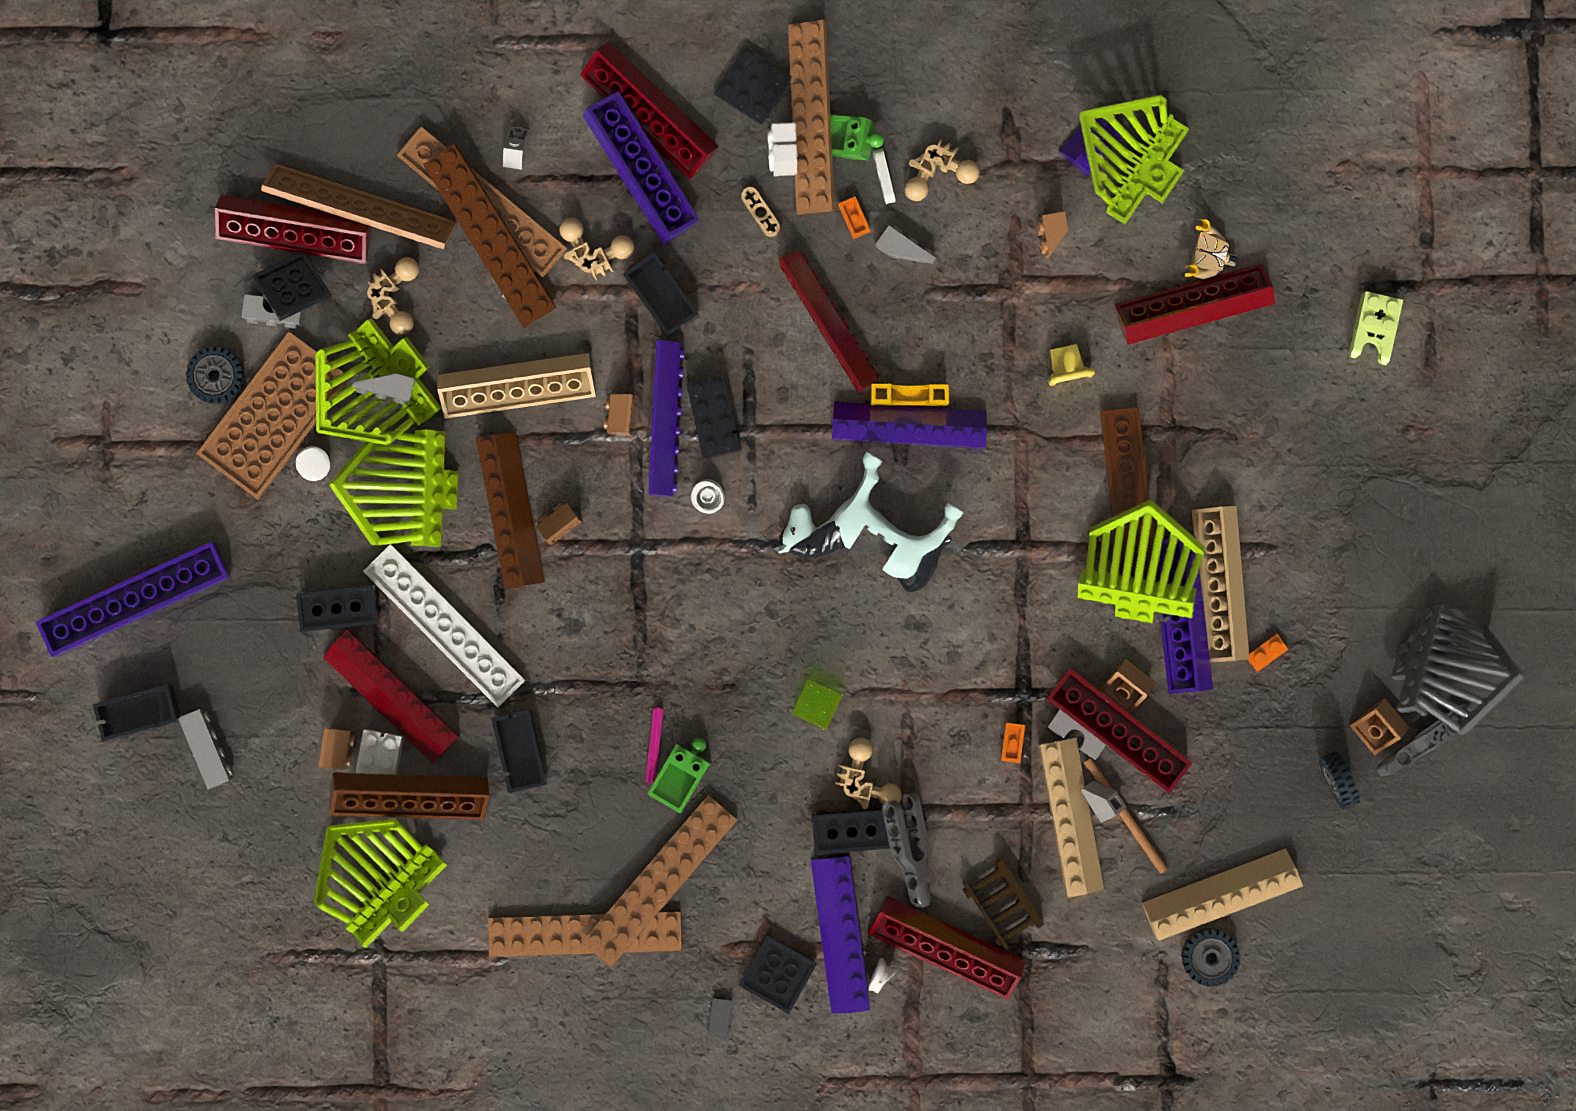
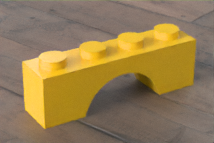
[871,384,949,406]

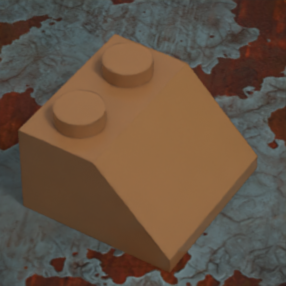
[604,394,635,436]
[536,503,582,545]
[1099,659,1156,714]
[1350,698,1410,755]
[318,728,355,770]

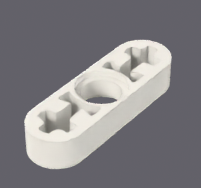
[873,148,895,204]

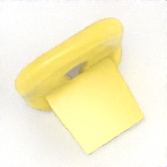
[1048,344,1095,386]

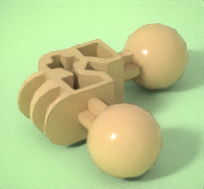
[904,139,980,201]
[559,217,635,280]
[366,257,419,335]
[835,738,902,809]

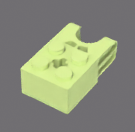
[1349,291,1403,365]

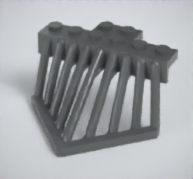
[1391,604,1524,734]

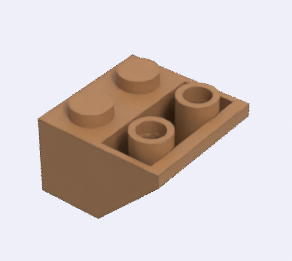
[1037,211,1068,258]

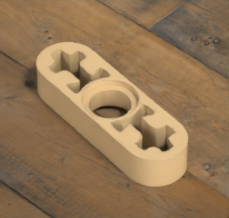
[741,187,780,237]

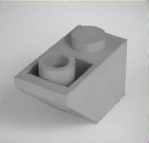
[503,126,529,170]
[1081,780,1126,822]

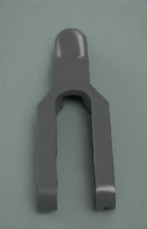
[1376,705,1476,776]
[882,791,931,907]

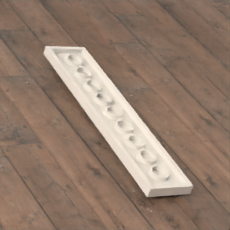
[363,544,526,707]

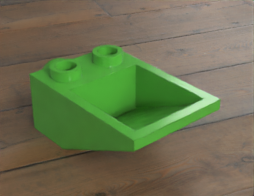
[830,115,884,161]
[648,737,711,814]

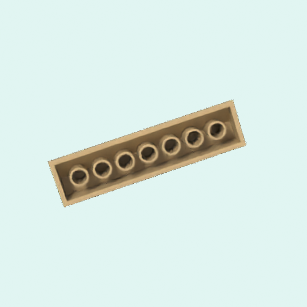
[437,353,596,419]
[1192,506,1249,662]
[1038,737,1104,898]
[1142,848,1303,941]

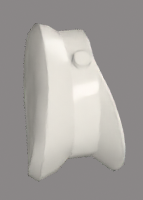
[296,446,330,481]
[691,479,725,514]
[867,958,898,993]

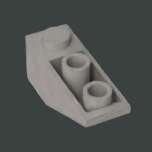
[875,226,936,264]
[352,374,416,405]

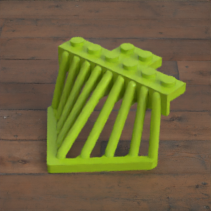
[1079,95,1189,225]
[316,318,442,445]
[330,430,458,547]
[1078,500,1205,623]
[313,819,447,948]

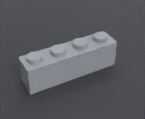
[178,709,233,789]

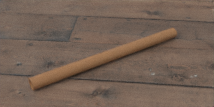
[1084,758,1168,874]

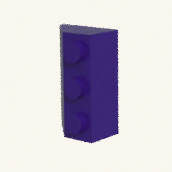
[1059,118,1122,177]

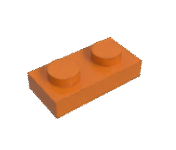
[838,197,871,240]
[1248,634,1288,672]
[1001,722,1025,763]

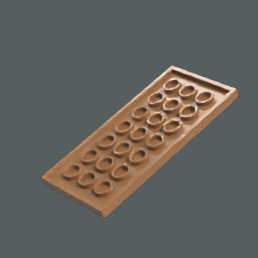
[196,332,351,500]

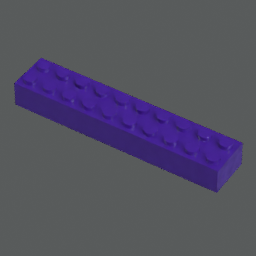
[36,542,232,657]

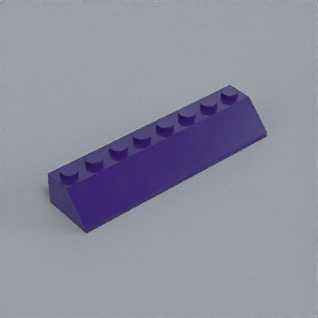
[583,91,700,244]
[648,340,684,497]
[832,401,987,449]
[1157,536,1213,694]
[811,855,870,1013]

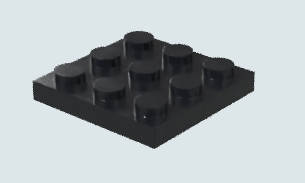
[714,46,792,126]
[252,251,331,321]
[738,935,817,1014]

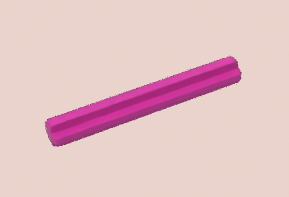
[645,707,664,783]

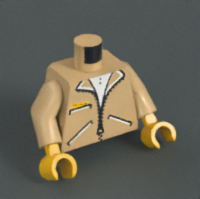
[1185,219,1237,279]

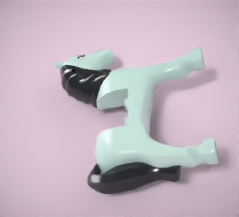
[778,451,964,593]

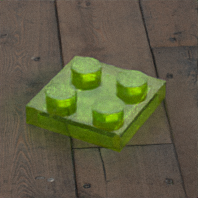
[792,680,843,730]

